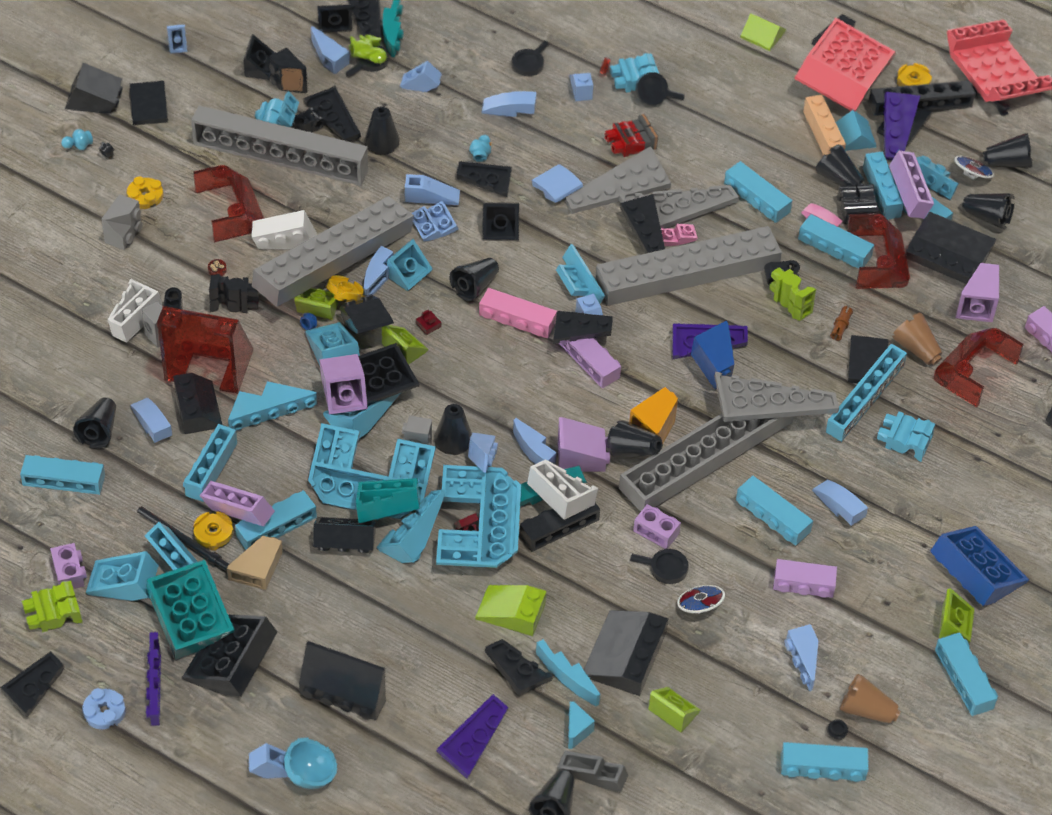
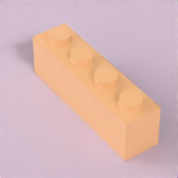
[803,95,846,156]

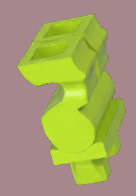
[770,267,816,321]
[22,581,83,633]

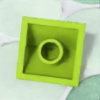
[740,13,786,51]
[294,287,339,320]
[382,325,429,364]
[939,588,974,643]
[648,687,701,732]

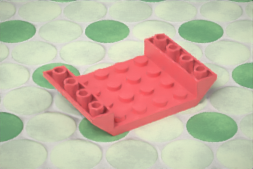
[794,18,896,111]
[947,19,1052,102]

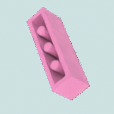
[479,288,557,338]

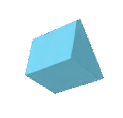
[836,110,876,151]
[387,239,433,291]

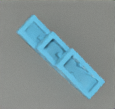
[536,639,600,706]

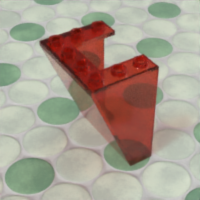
[157,306,253,394]

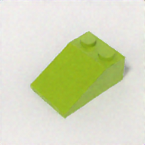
[475,585,546,636]

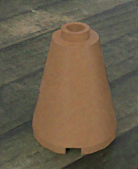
[892,313,942,365]
[840,674,901,724]

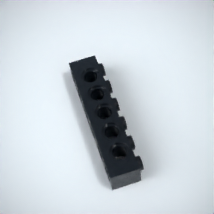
[868,80,976,116]

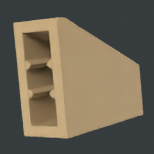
[227,536,283,590]

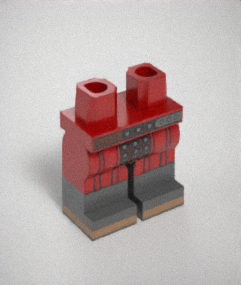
[604,114,659,157]

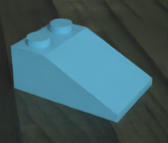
[305,322,360,365]
[86,551,159,601]

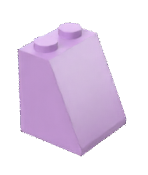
[956,263,999,322]
[319,354,368,415]
[557,417,610,472]

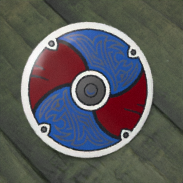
[955,156,994,181]
[677,585,725,614]

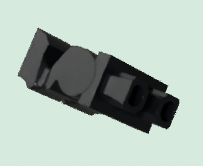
[837,184,878,229]
[209,274,259,313]

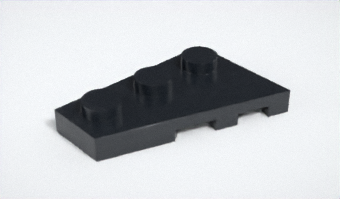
[485,639,554,695]
[0,651,64,718]

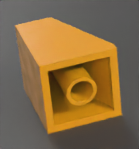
[629,387,678,443]

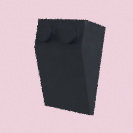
[339,294,394,334]

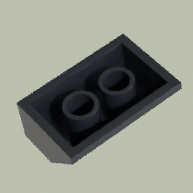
[173,373,222,434]
[313,517,377,553]

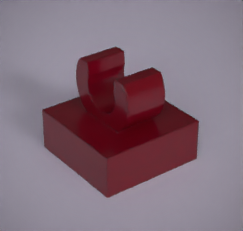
[416,309,442,335]
[454,513,479,531]

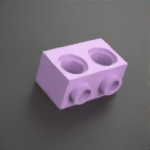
[633,504,681,549]
[50,543,87,589]

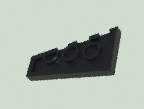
[348,0,382,41]
[303,86,362,142]
[620,194,665,254]

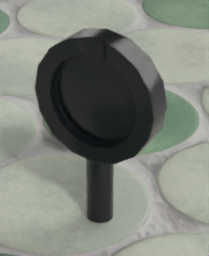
[512,40,549,77]
[345,46,389,78]
[635,72,685,105]
[630,549,688,584]

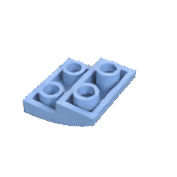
[531,164,583,203]
[411,201,459,242]

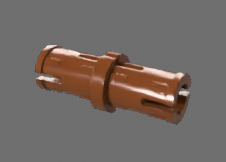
[830,306,853,341]

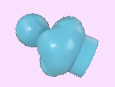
[61,129,93,150]
[469,135,491,162]

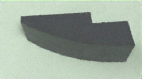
[557,751,628,792]

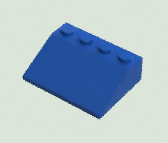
[930,526,1029,606]

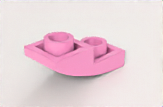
[801,203,843,227]
[661,224,698,246]

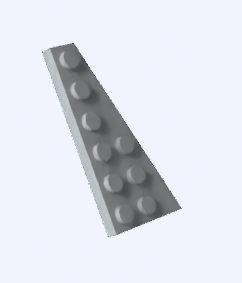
[565,146,671,214]
[619,185,739,228]
[714,372,839,422]

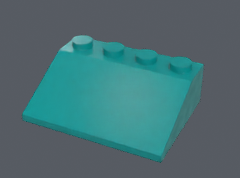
[147,560,234,660]

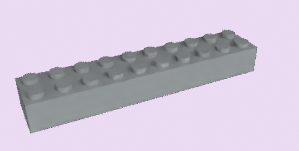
[191,106,368,186]
[252,196,414,307]
[595,226,782,306]
[619,413,794,512]

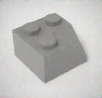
[101,194,143,250]

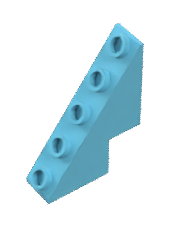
[228,381,317,431]

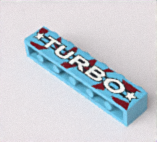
[826,343,907,442]

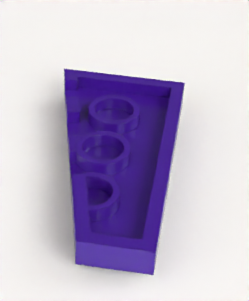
[884,92,920,160]
[672,323,748,360]
[146,632,161,726]
[436,694,509,779]

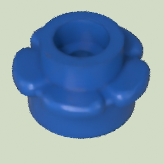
[300,313,317,330]

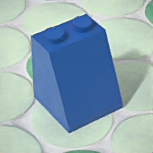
[691,321,735,389]

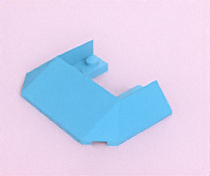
[308,423,436,519]
[436,465,521,568]

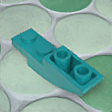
[383,0,404,58]

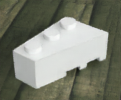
[252,210,317,249]
[108,279,163,343]
[527,459,598,520]

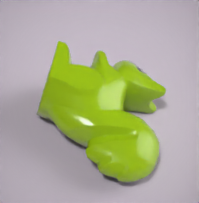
[348,35,387,63]

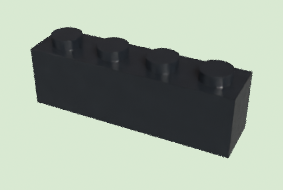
[519,502,600,552]

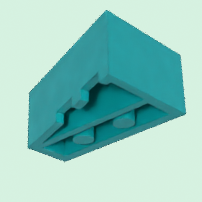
[356,478,420,523]

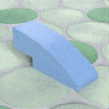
[482,91,537,117]
[364,245,393,296]
[130,398,172,443]
[513,418,557,464]
[812,480,868,525]

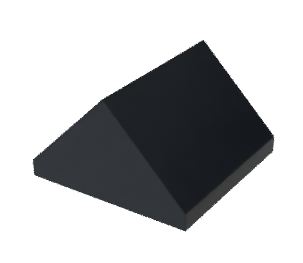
[243,34,276,80]

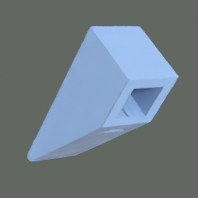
[311,26,350,74]
[405,174,460,205]
[468,433,498,473]
[785,624,818,691]

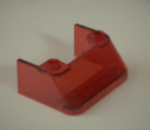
[193,165,264,243]
[847,214,910,289]
[934,328,1024,407]

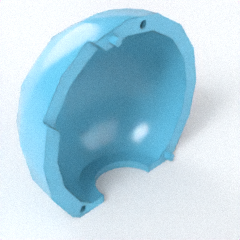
[284,738,337,789]

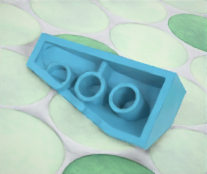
[323,393,401,439]
[376,489,446,563]

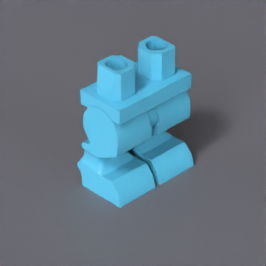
[610,53,659,93]
[255,91,299,127]
[877,412,935,462]

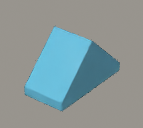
[568,702,595,749]

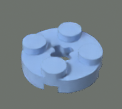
[83,688,126,729]

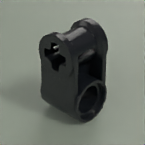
[291,108,325,133]
[764,260,800,286]
[163,287,183,323]

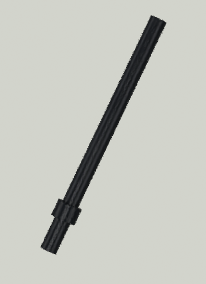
[137,506,229,571]

